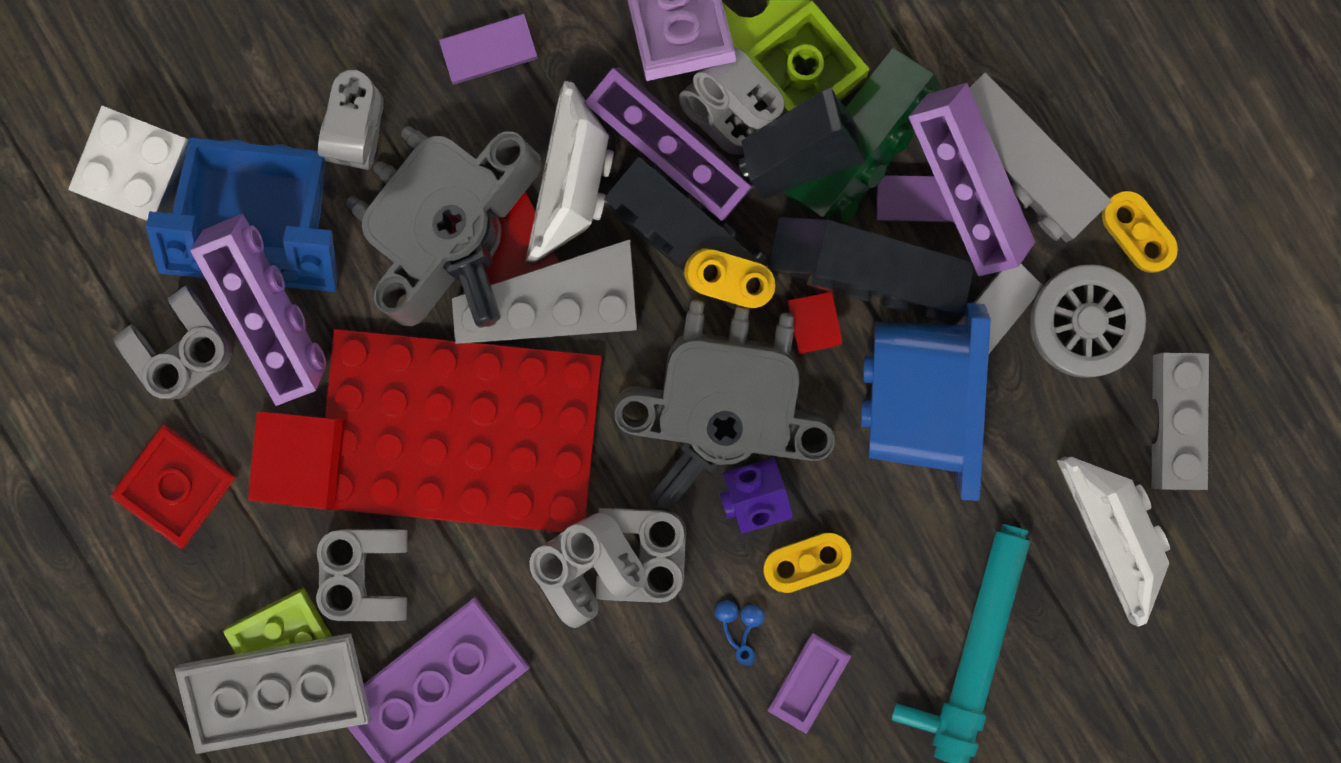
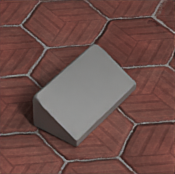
[955,264,1043,353]

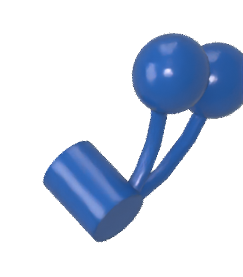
[714,600,765,666]

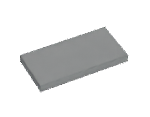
[174,633,372,754]

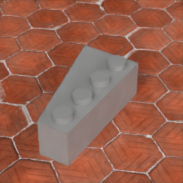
[452,239,637,344]

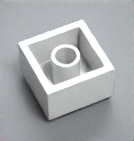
[68,106,189,221]

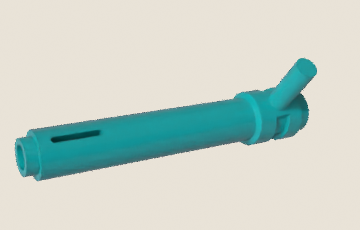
[892,524,1030,763]

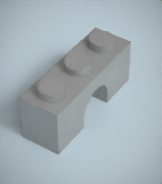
[1151,353,1209,490]

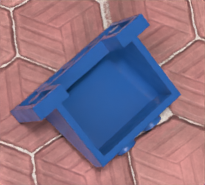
[146,137,338,292]
[861,303,991,501]

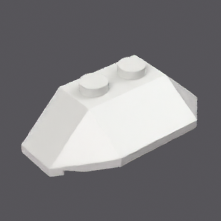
[525,81,614,264]
[1057,457,1170,627]

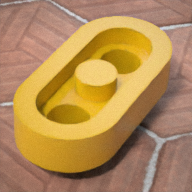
[1102,191,1178,273]
[684,248,775,308]
[763,533,851,593]

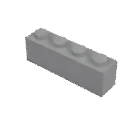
[970,72,1112,242]

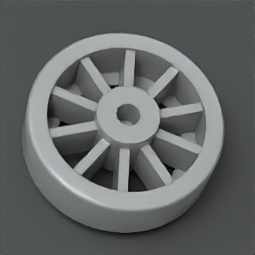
[1030,265,1146,378]

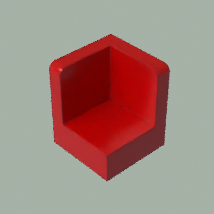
[786,292,842,355]

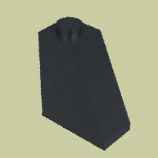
[739,88,866,197]

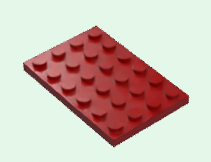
[325,329,602,532]

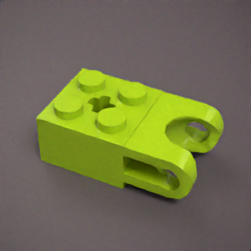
[722,0,870,117]

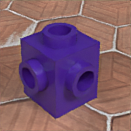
[719,457,793,534]

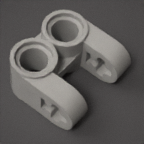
[679,47,784,155]
[318,70,383,170]
[113,285,232,399]
[596,508,687,603]
[529,513,646,628]
[316,529,408,621]

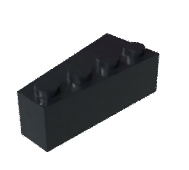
[604,157,778,314]
[768,217,974,321]

